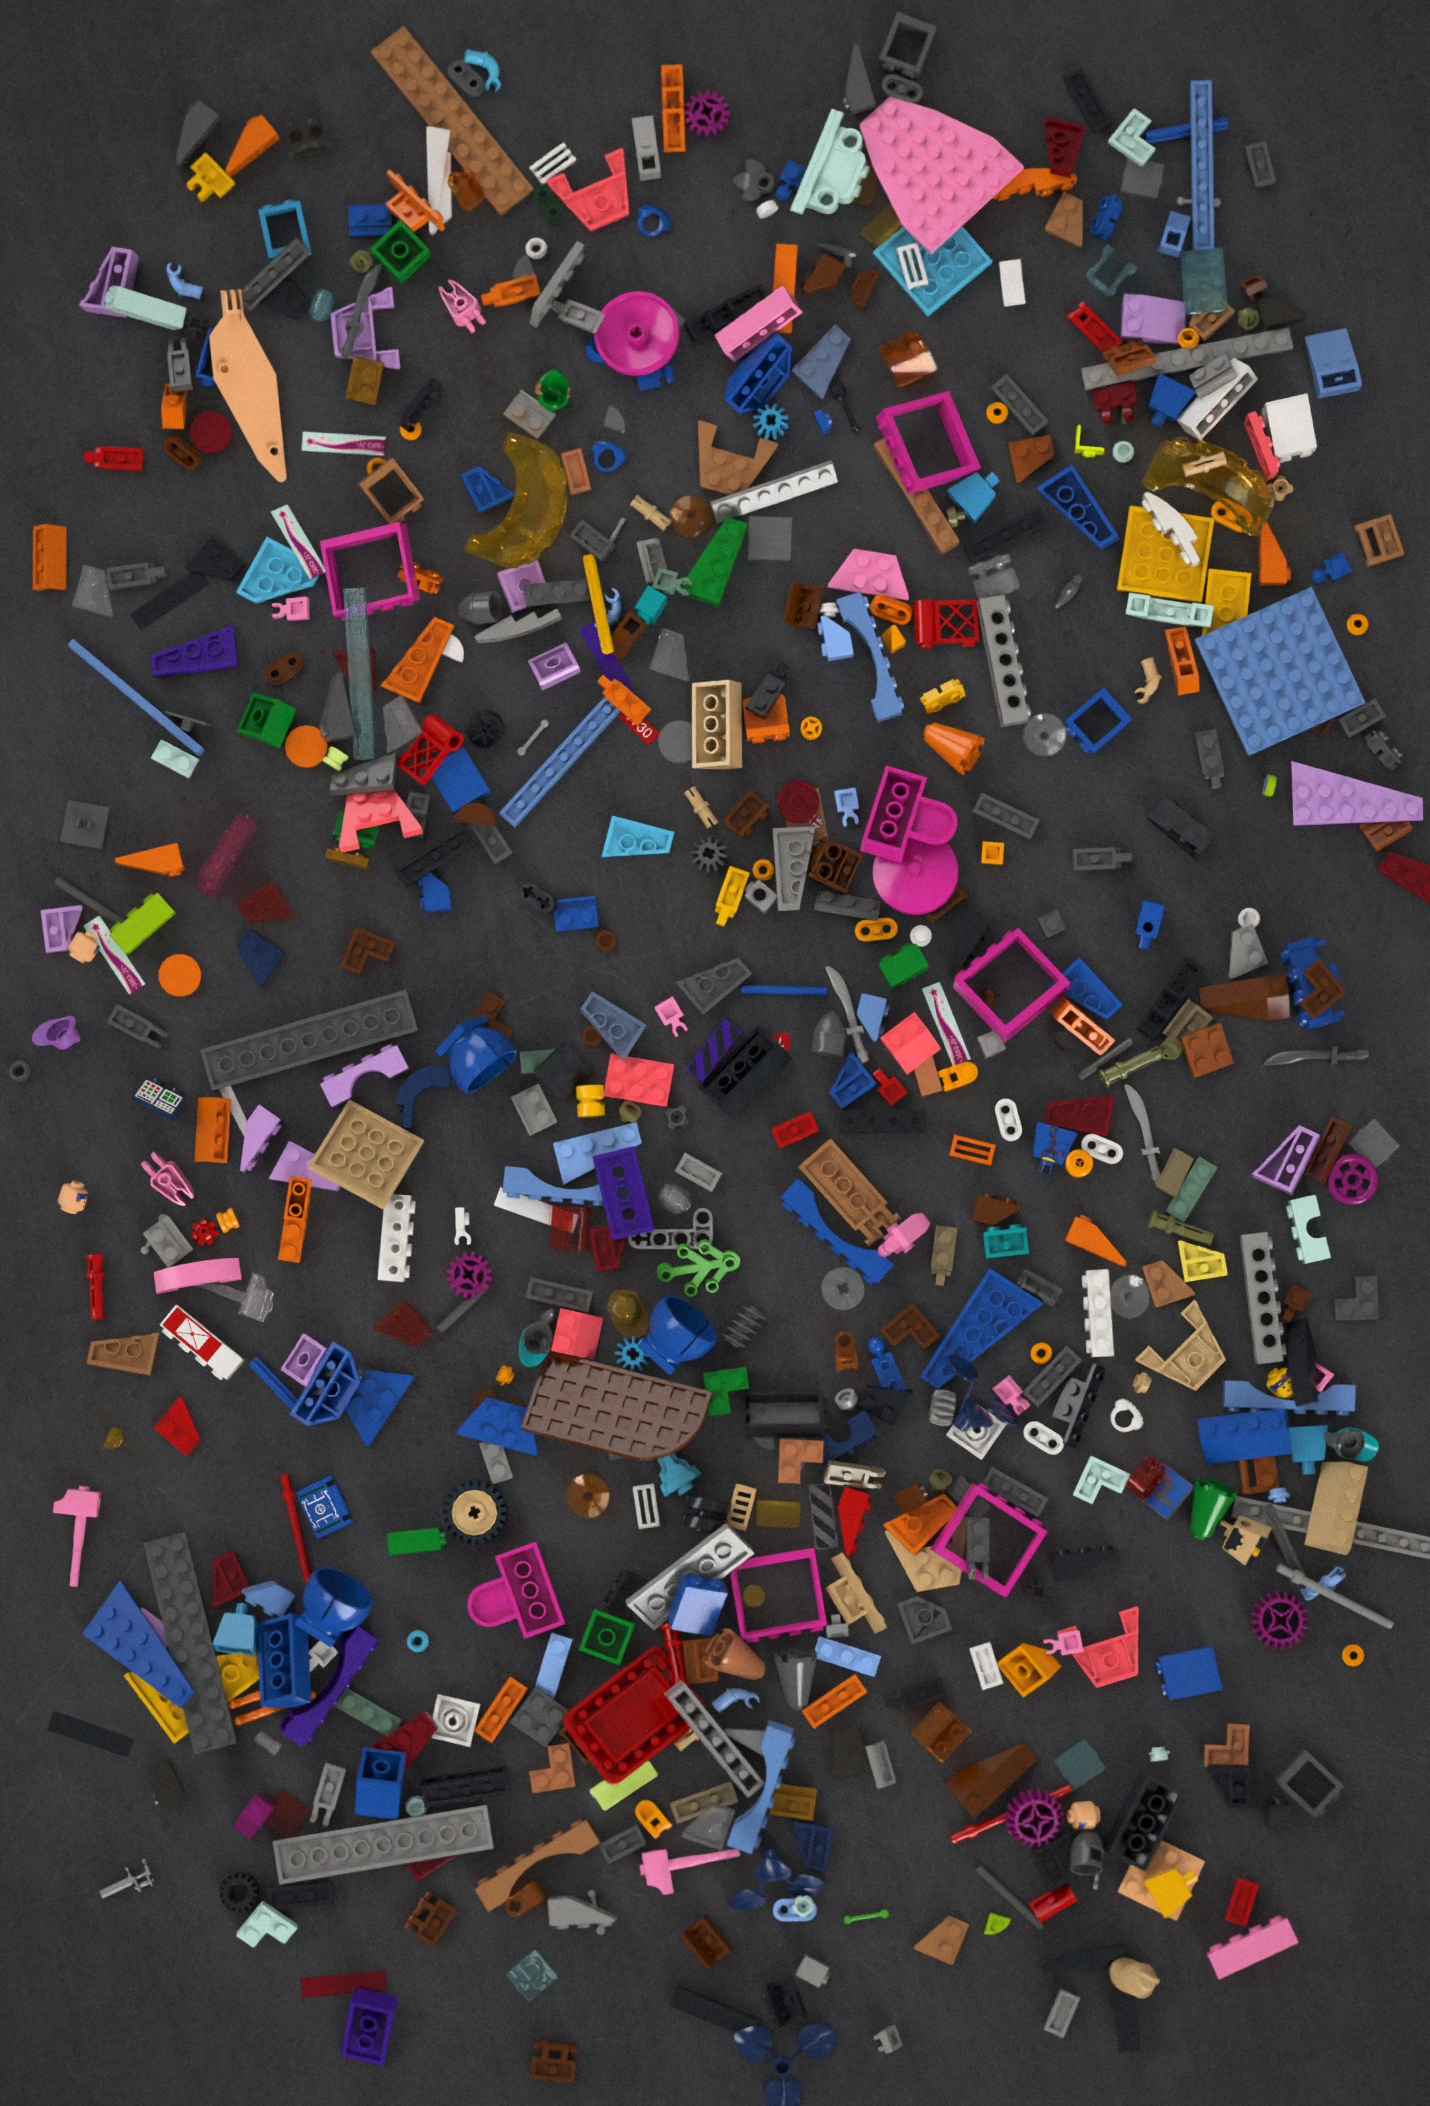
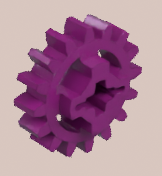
[684,90,730,138]
[446,1252,493,1299]

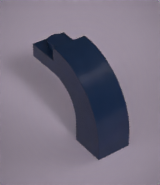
[395,1065,451,1129]

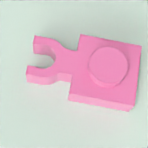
[272,597,310,621]
[654,996,688,1037]
[993,1375,1030,1415]
[1043,1630,1083,1656]

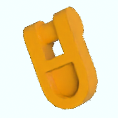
[937,1062,978,1092]
[635,1800,672,1840]

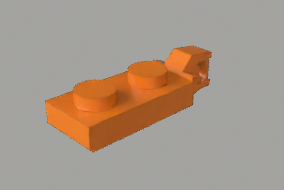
[481,274,541,307]
[597,675,651,726]

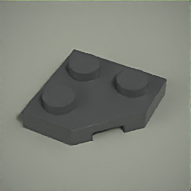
[897,1596,952,1644]

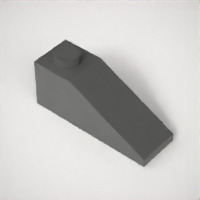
[842,44,876,116]
[175,100,221,169]
[319,673,355,743]

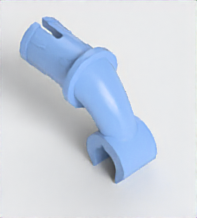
[167,262,203,300]
[594,588,622,629]
[1300,1567,1346,1600]
[712,1688,759,1713]

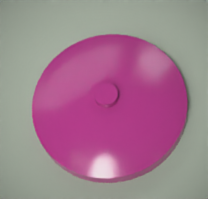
[594,291,680,376]
[873,838,959,915]

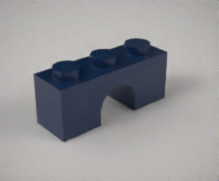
[814,1410,878,1466]

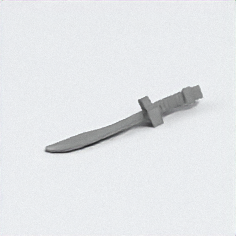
[826,966,869,1064]
[1124,1084,1162,1184]

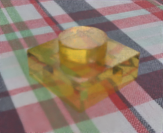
[103,1427,124,1450]

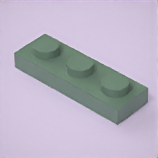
[1165,1156,1217,1223]
[335,1688,402,1736]

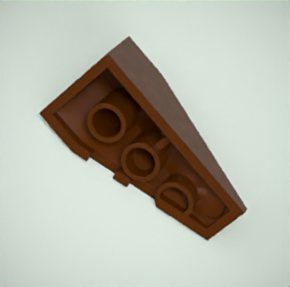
[1198,974,1290,1021]
[945,1743,1039,1818]

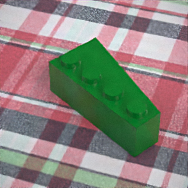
[679,517,748,607]

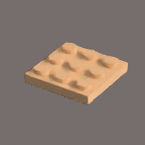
[1117,1840,1205,1921]

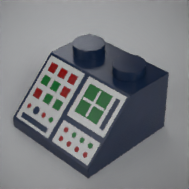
[132,1078,186,1122]

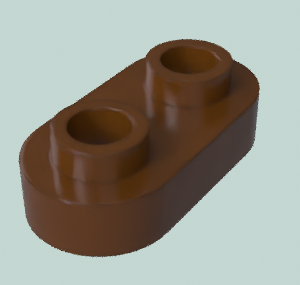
[163,434,202,470]
[265,652,304,686]

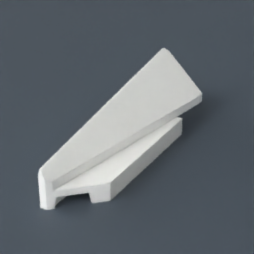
[426,127,452,235]

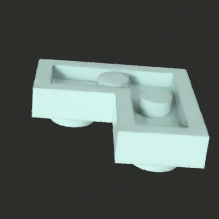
[1108,108,1155,167]
[1072,1456,1130,1504]
[236,1901,298,1948]

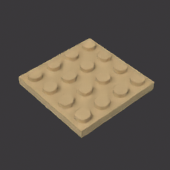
[308,1100,424,1210]

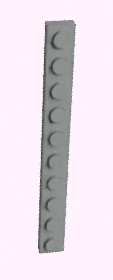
[1081,327,1293,391]
[1231,1496,1430,1559]

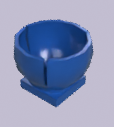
[435,1015,517,1093]
[638,1295,717,1375]
[295,1567,373,1648]

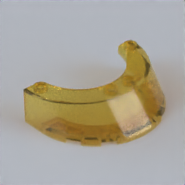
[463,431,568,569]
[1141,437,1275,537]

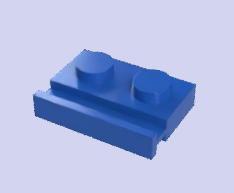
[349,205,392,237]
[554,896,599,932]

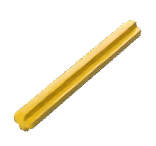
[583,554,614,654]

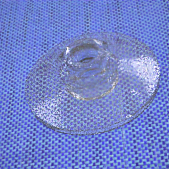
[1023,713,1066,756]
[1110,1275,1150,1318]

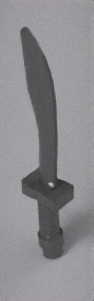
[341,264,382,358]
[1264,1047,1369,1066]

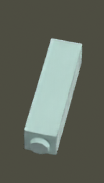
[105,286,186,330]

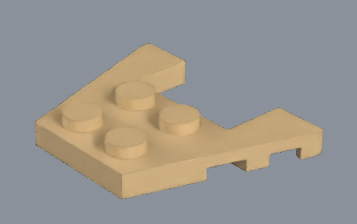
[1135,1300,1226,1391]
[885,1517,968,1592]

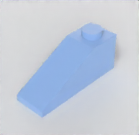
[535,1632,573,1699]

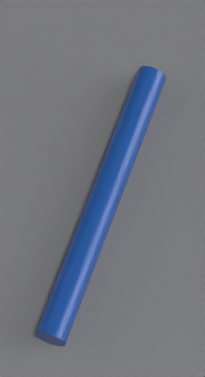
[741,985,827,996]

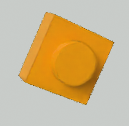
[981,841,1004,865]

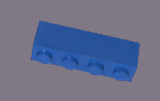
[1198,1408,1293,1464]
[257,1613,311,1707]

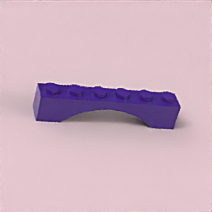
[278,1626,378,1747]

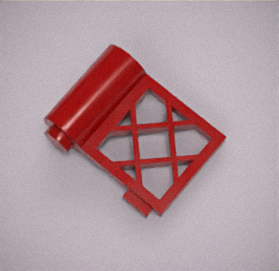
[913,599,979,649]
[397,714,463,786]

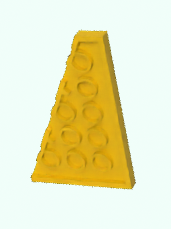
[124,1648,259,1743]

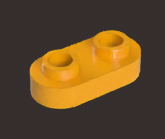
[1211,500,1252,533]
[855,918,898,942]

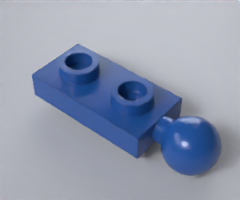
[868,1337,907,1391]

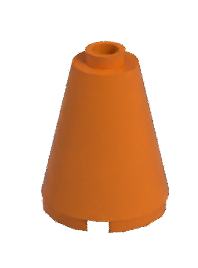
[923,722,985,775]

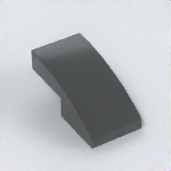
[402,792,430,840]

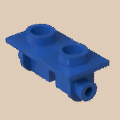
[1089,195,1123,241]

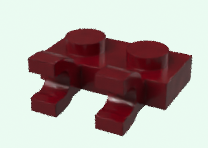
[1092,381,1138,426]

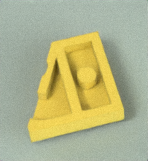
[1177,1241,1228,1282]

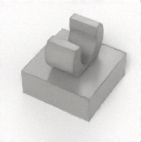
[826,1614,849,1639]
[874,2025,903,2053]

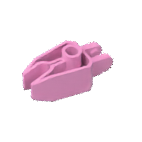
[439,280,486,333]
[141,1151,195,1206]
[877,1213,930,1257]

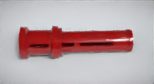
[85,1254,105,1319]
[660,1623,688,1687]

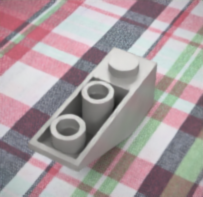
[632,116,661,181]
[548,1895,617,1929]

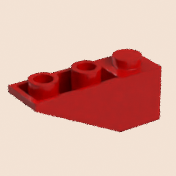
[838,1486,872,1556]

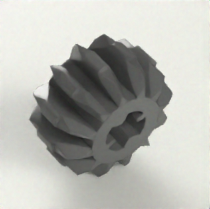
[691,836,727,873]

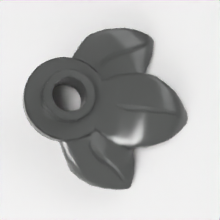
[733,159,775,201]

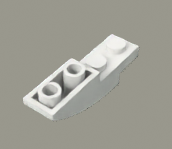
[1141,492,1200,568]

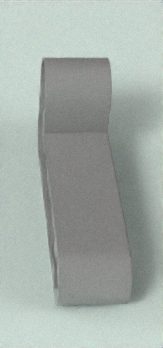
[628,1208,713,1250]

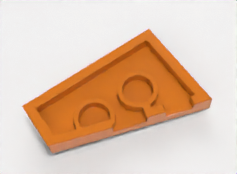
[883,1494,957,1556]

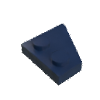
[237,930,285,988]
[792,1821,834,1872]

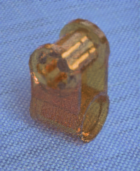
[447,169,486,212]
[835,1331,859,1373]
[505,1879,547,1916]

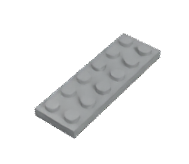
[626,1523,754,1630]

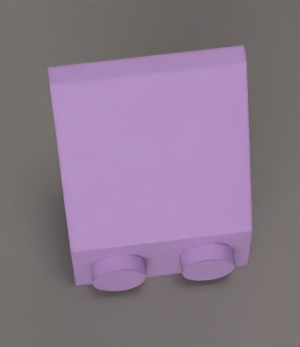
[1120,294,1186,345]

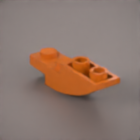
[992,168,1077,201]
[278,1176,312,1263]

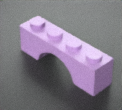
[320,1044,410,1108]

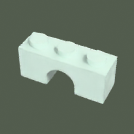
[1286,1195,1331,1264]

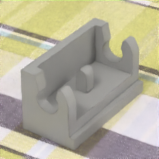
[636,538,667,586]

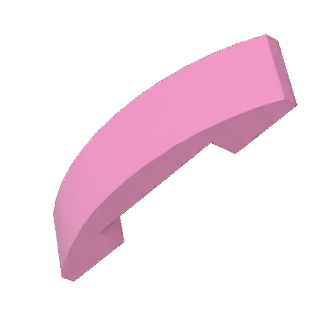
[154,1258,242,1294]

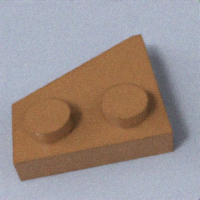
[1044,192,1083,249]
[1142,1260,1195,1308]

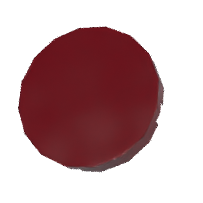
[190,411,232,454]
[777,780,820,824]

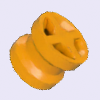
[801,717,822,740]
[216,1207,240,1234]

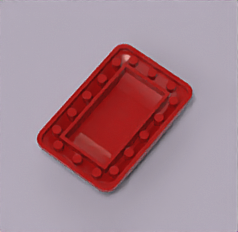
[563,1646,706,1785]

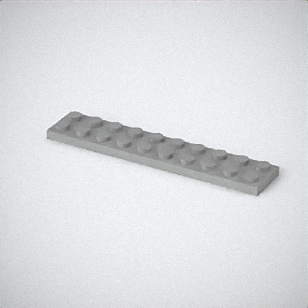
[273,1805,494,1885]

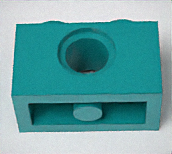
[635,585,667,625]

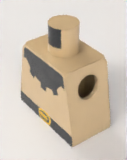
[1216,1516,1272,1568]

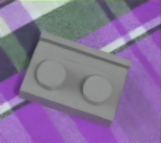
[1189,353,1237,399]
[503,389,556,440]
[511,1084,558,1136]
[143,1215,194,1268]

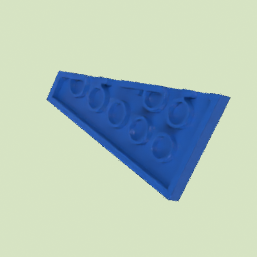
[82,1580,195,1709]

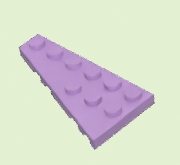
[1291,761,1423,826]

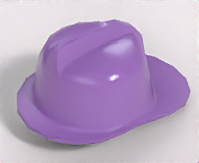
[32,1016,81,1050]

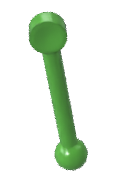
[843,1909,889,1924]

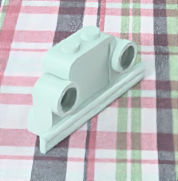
[790,109,869,214]

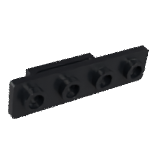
[1052,1363,1106,1448]

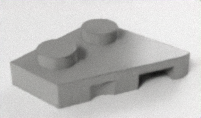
[1228,923,1268,979]

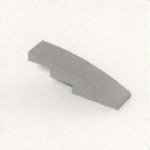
[474,609,562,643]

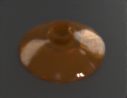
[670,495,713,538]
[566,1474,610,1518]

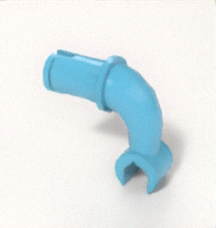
[464,49,500,94]

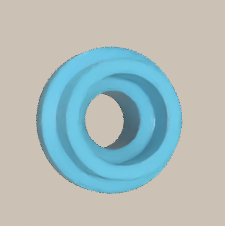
[407,1630,429,1652]

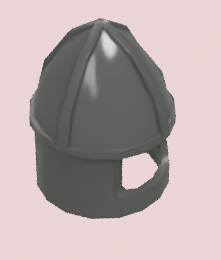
[457,590,503,626]
[811,1011,846,1057]
[1070,1830,1104,1876]

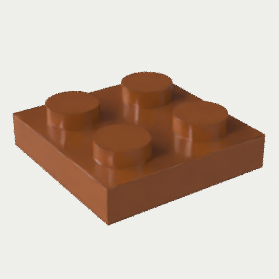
[1179,1022,1233,1078]

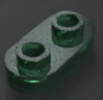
[532,185,564,225]

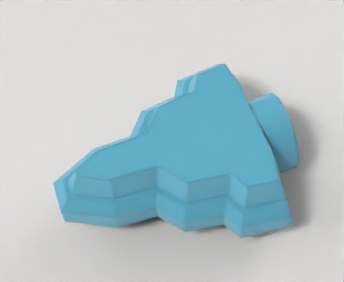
[657,1453,701,1497]

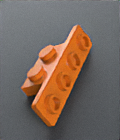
[386,170,445,233]

